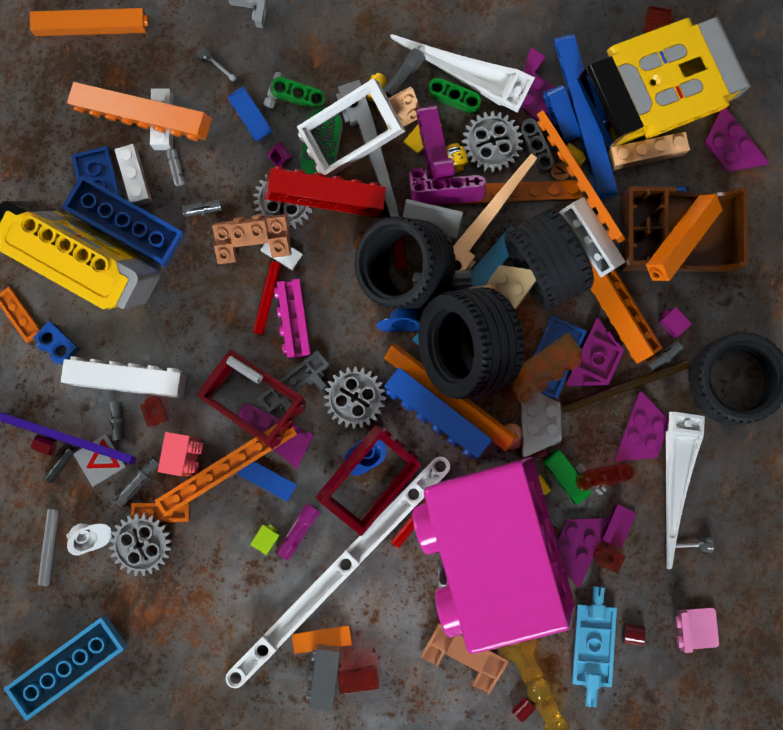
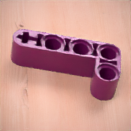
[416,105,455,179]
[409,168,486,205]

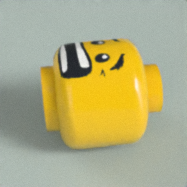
[446,143,469,173]

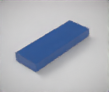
[237,461,297,502]

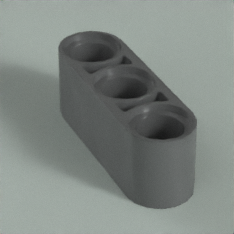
[520,119,554,174]

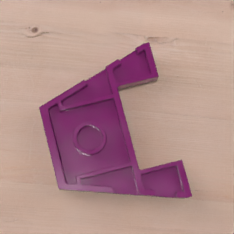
[520,48,571,121]

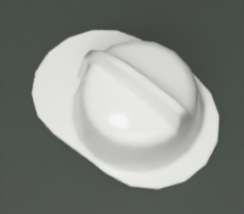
[66,523,112,555]

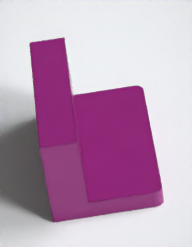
[601,504,636,548]

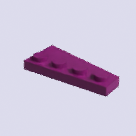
[238,402,314,469]

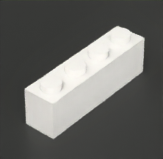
[559,197,626,277]

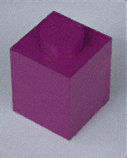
[658,307,692,339]

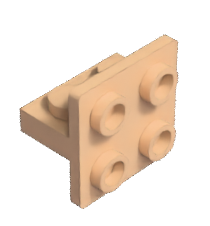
[375,87,420,130]

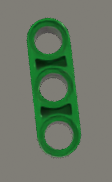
[270,77,325,110]
[429,78,481,114]
[542,449,592,505]

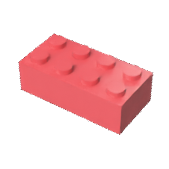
[158,432,204,476]

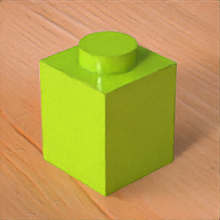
[250,523,281,555]

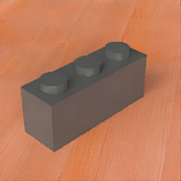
[306,644,341,710]

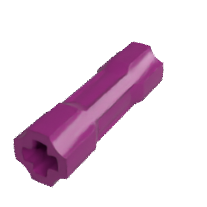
[275,503,321,561]

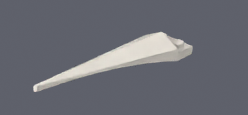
[390,34,535,113]
[666,412,705,569]

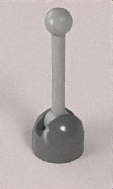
[196,45,236,81]
[665,537,714,553]

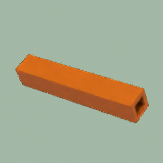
[30,8,149,36]
[646,194,722,281]

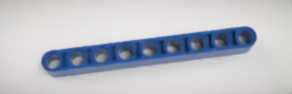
[554,33,618,200]

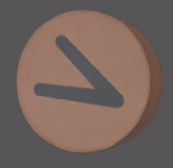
[550,162,570,181]

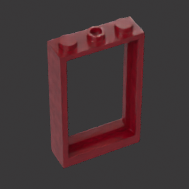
[196,349,307,450]
[315,425,422,537]

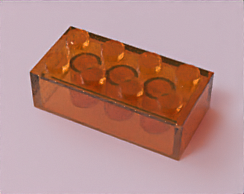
[507,332,582,404]

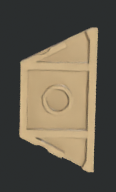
[486,265,536,310]

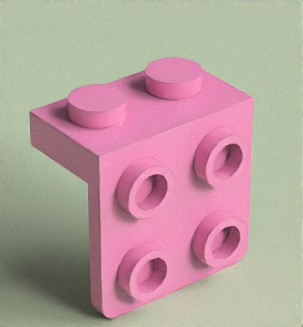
[675,608,719,653]

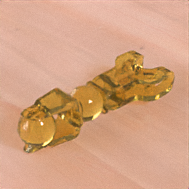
[498,639,569,730]

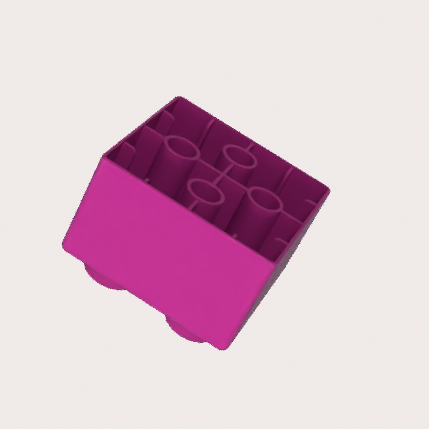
[412,457,575,654]

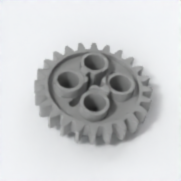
[462,111,523,173]
[253,169,313,229]
[324,367,386,429]
[109,512,173,576]

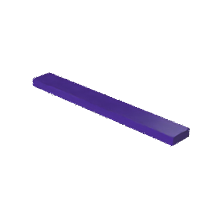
[0,412,137,465]

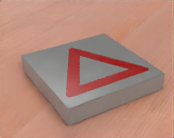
[73,434,127,487]

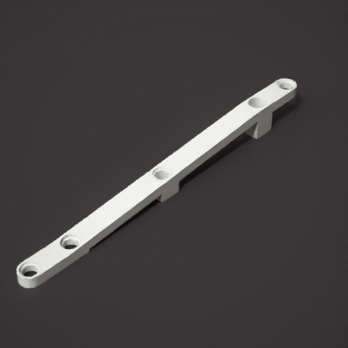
[226,457,450,688]

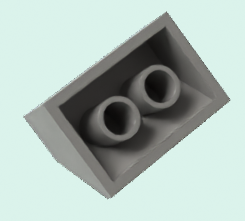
[403,199,463,243]

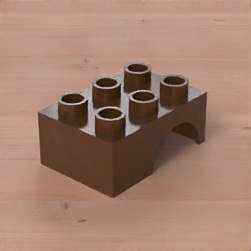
[621,186,748,272]

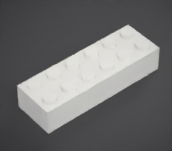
[61,356,187,399]

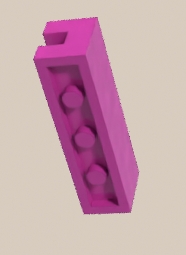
[274,279,311,359]

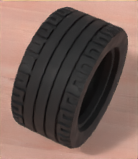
[418,287,525,399]

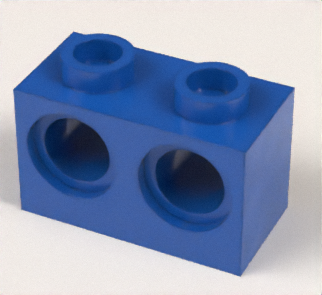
[33,321,81,365]

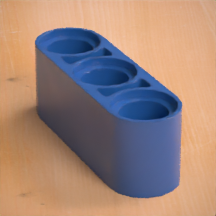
[543,85,580,143]
[227,86,272,142]

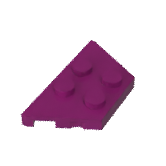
[704,108,769,173]
[565,318,624,386]
[614,392,669,462]
[557,518,609,588]

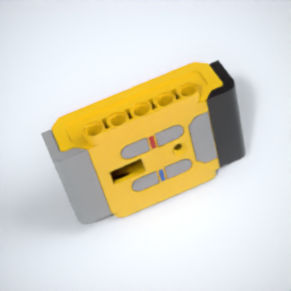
[577,17,751,148]
[0,201,160,309]

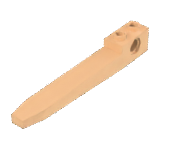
[452,154,537,288]

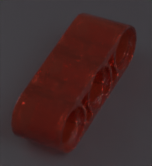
[576,463,634,491]

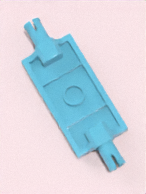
[572,586,617,707]

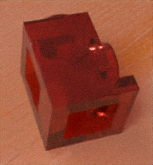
[140,396,169,427]
[593,545,626,574]

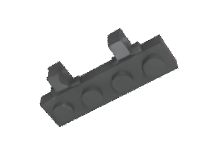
[258,350,330,413]

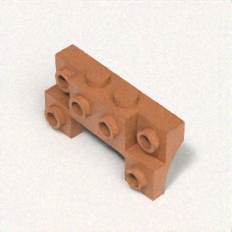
[212,214,292,264]
[420,622,509,695]

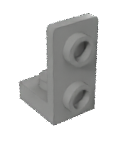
[228,0,267,28]

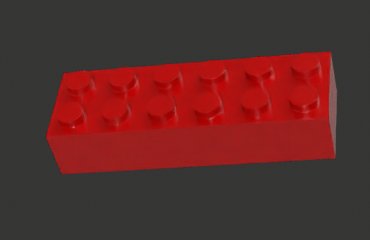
[264,166,386,217]

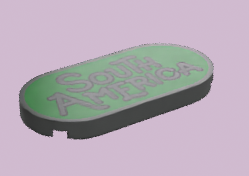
[299,106,343,175]

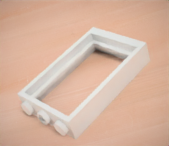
[297,78,406,178]

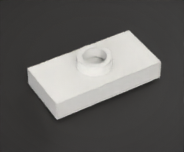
[260,243,303,271]

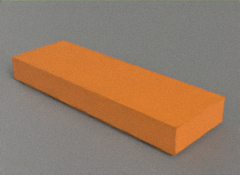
[0,286,41,344]
[131,502,190,522]
[291,625,352,654]

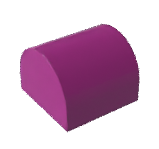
[267,142,293,167]

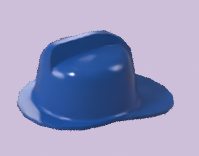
[376,308,420,332]
[343,439,387,475]

